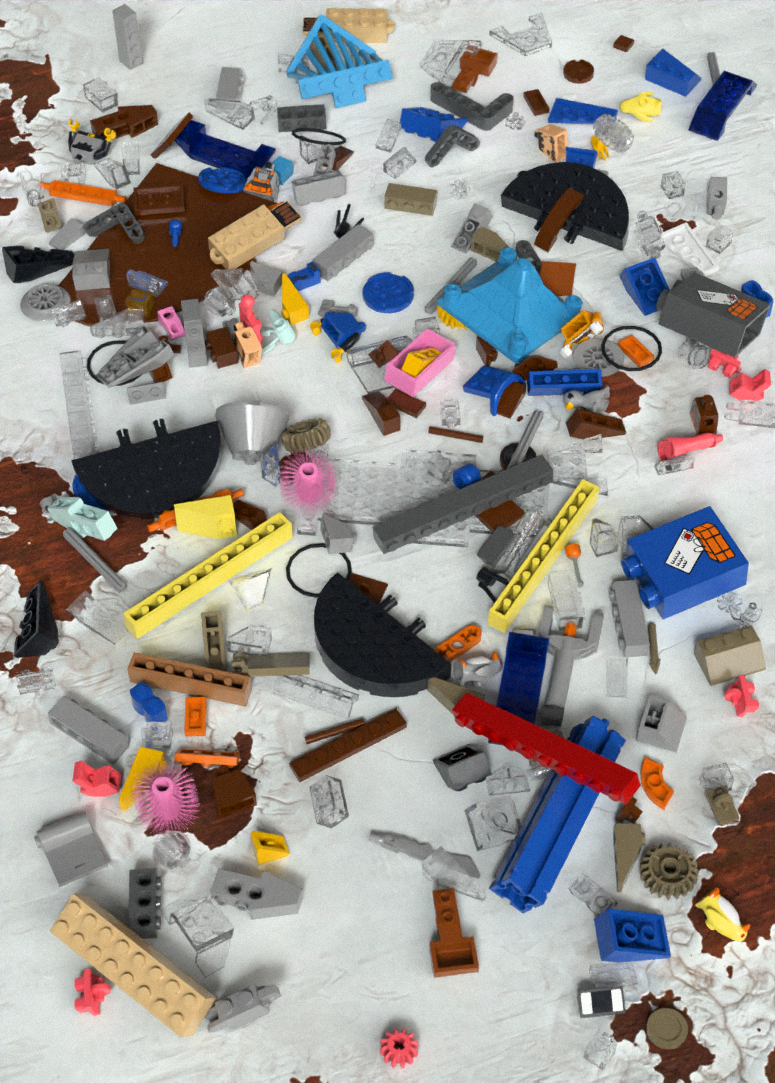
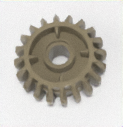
[281,418,331,453]
[639,843,699,900]

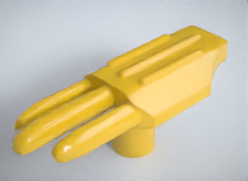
[590,135,609,160]

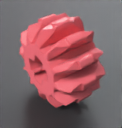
[380,1028,418,1069]

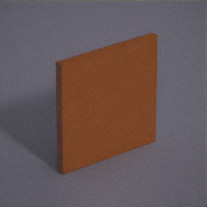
[540,261,576,296]

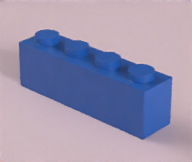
[527,369,603,396]

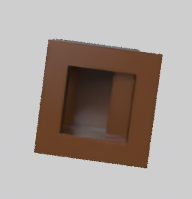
[368,340,399,368]

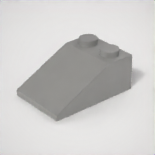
[72,249,110,291]

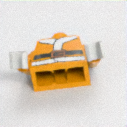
[559,310,604,359]

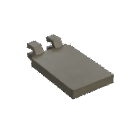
[232,652,310,677]

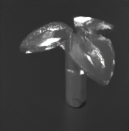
[729,602,762,629]

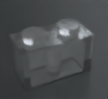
[83,77,118,113]

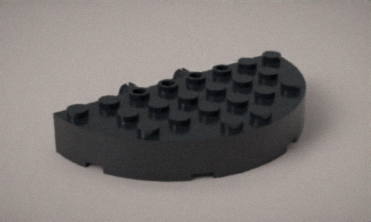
[501,162,629,251]
[71,419,221,519]
[314,572,451,697]

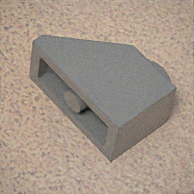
[250,261,283,296]
[320,514,355,554]

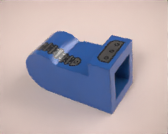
[288,261,321,291]

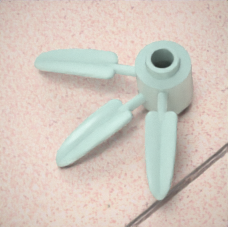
[260,309,296,355]

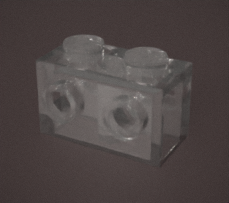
[309,775,349,828]

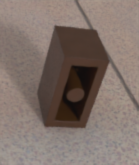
[204,327,238,369]

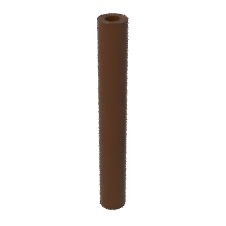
[428,426,484,443]
[304,718,365,744]

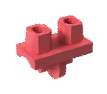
[708,348,741,378]
[724,675,759,717]
[74,968,111,1016]

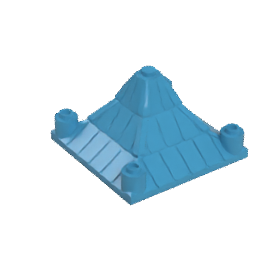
[437,247,583,364]

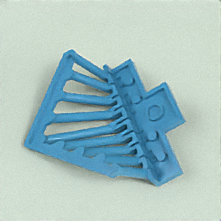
[286,15,393,108]

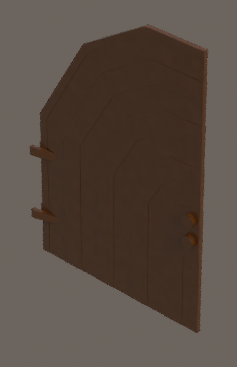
[58,163,277,326]

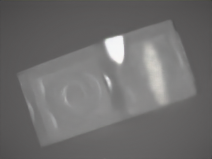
[568,873,618,916]

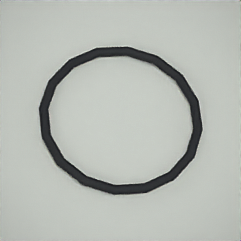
[292,128,346,145]
[601,326,662,371]
[87,340,142,386]
[286,543,352,598]

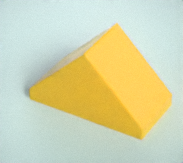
[250,831,290,865]

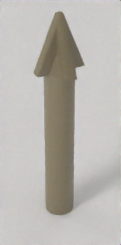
[648,623,661,674]

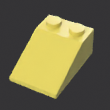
[174,495,237,539]

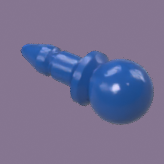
[169,219,182,247]

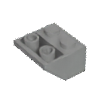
[637,695,687,753]

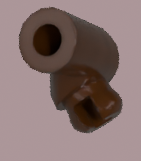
[159,335,181,353]

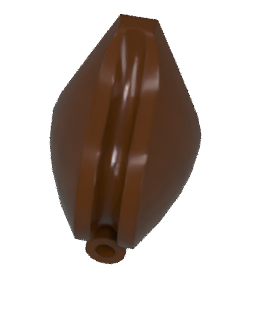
[511,355,558,381]

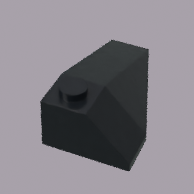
[2,246,75,283]
[14,580,59,658]

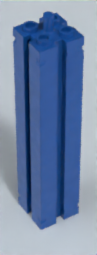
[489,716,626,913]

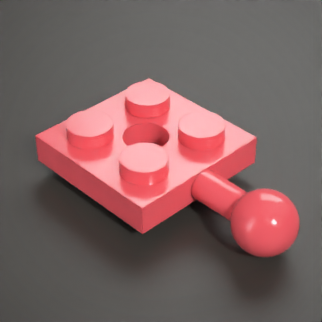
[238,294,263,344]

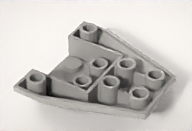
[95,326,174,388]

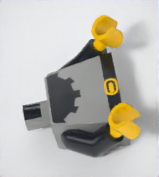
[68,119,116,166]

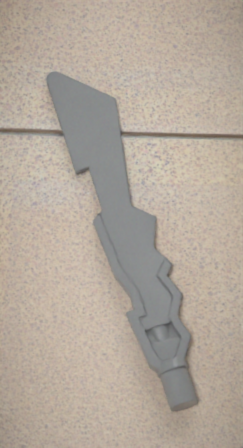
[369,832,480,879]

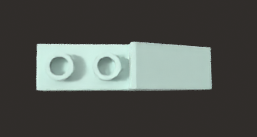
[47,496,117,541]

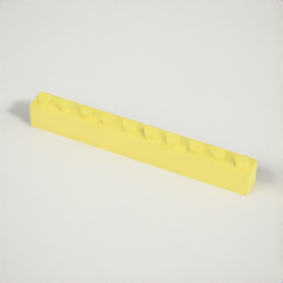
[488,479,599,633]
[123,512,293,639]

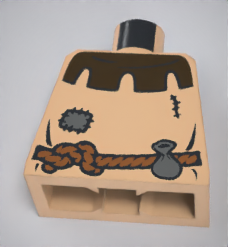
[534,124,568,163]
[233,322,262,368]

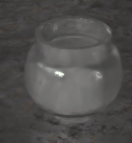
[678,339,711,369]

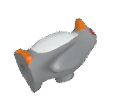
[453,652,503,686]

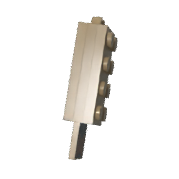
[302,8,394,43]
[208,201,302,272]

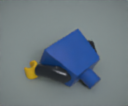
[310,312,366,363]

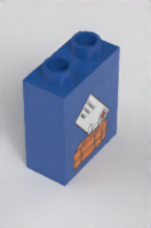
[621,506,749,620]

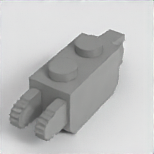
[205,984,281,1033]

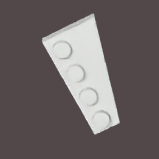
[656,222,719,276]

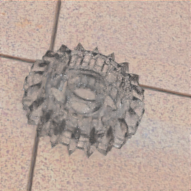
[593,114,635,153]

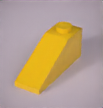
[281,274,309,325]
[401,347,442,378]
[119,747,167,811]

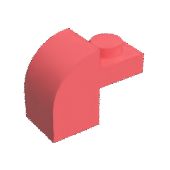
[729,369,771,402]
[72,760,122,797]

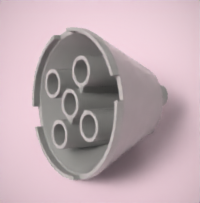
[215,401,289,465]

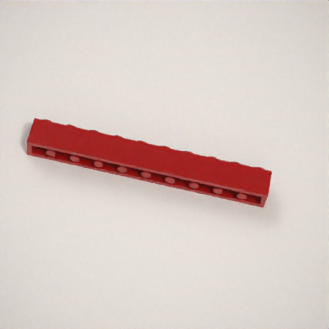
[452,693,641,805]

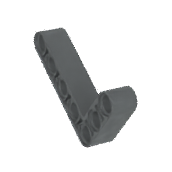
[430,82,514,131]

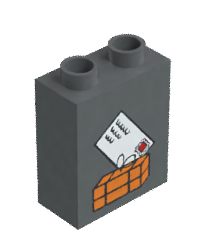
[656,272,771,357]

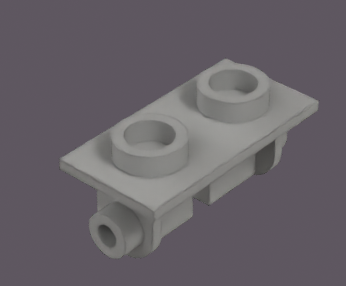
[127,382,165,405]

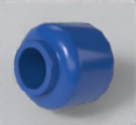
[453,463,481,489]

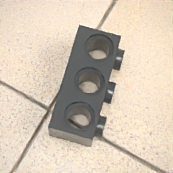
[277,104,326,132]
[128,868,162,939]

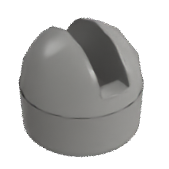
[40,497,55,513]

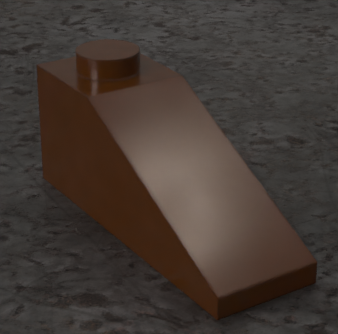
[362,391,400,436]
[566,409,626,440]

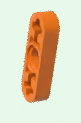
[434,625,482,662]

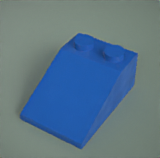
[619,257,670,316]
[594,909,671,963]

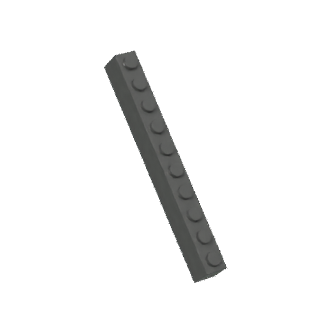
[372,455,553,554]

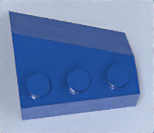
[645,48,701,97]
[399,107,468,142]

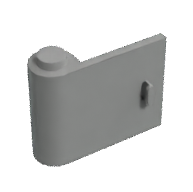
[34,811,108,887]

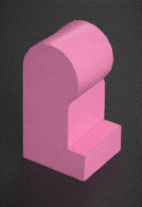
[157,306,185,341]

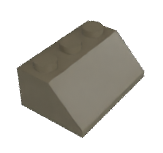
[694,625,766,686]

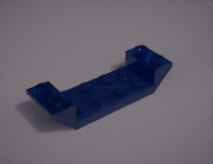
[689,70,757,141]
[175,120,276,178]
[488,632,549,746]

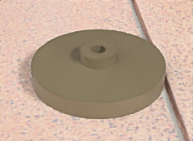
[646,1008,688,1049]

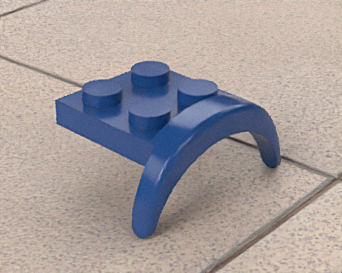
[462,366,526,416]

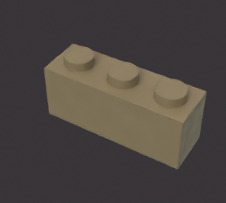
[384,183,437,216]

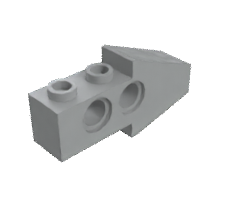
[181,299,207,368]
[210,868,303,920]

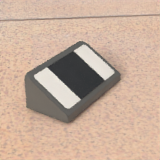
[577,986,626,1018]

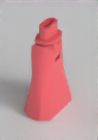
[658,433,723,461]

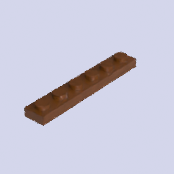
[289,709,407,782]

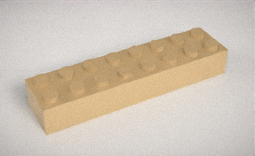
[50,894,217,1037]

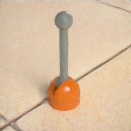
[565,544,584,588]

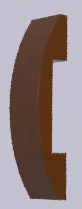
[534,188,584,253]

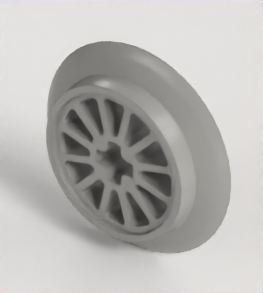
[20,283,71,321]
[573,338,625,377]

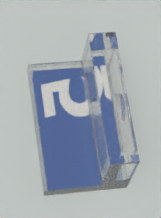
[126,269,168,297]
[260,441,281,487]

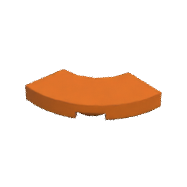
[640,757,674,810]

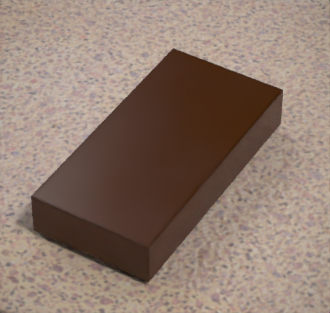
[523,89,550,116]
[387,389,426,418]

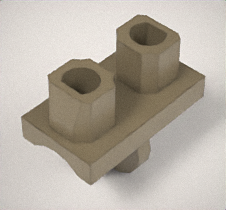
[37,199,62,233]
[704,785,739,826]

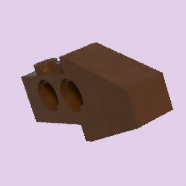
[90,105,158,139]

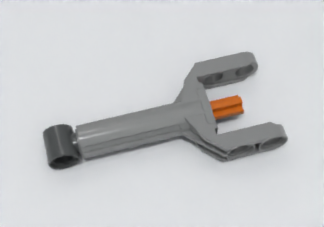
[538,605,604,727]

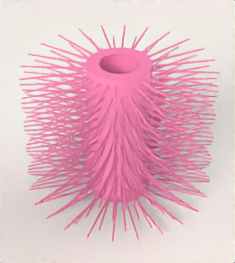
[280,449,337,517]
[132,759,200,838]

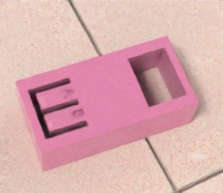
[384,328,456,397]

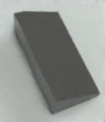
[477,526,517,566]

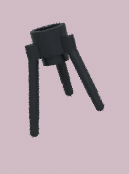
[334,204,364,239]
[476,567,509,603]

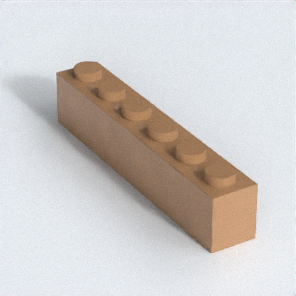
[127,652,252,707]

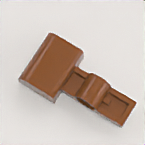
[452,45,497,93]
[429,888,479,978]

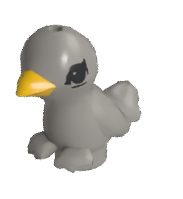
[563,384,610,413]

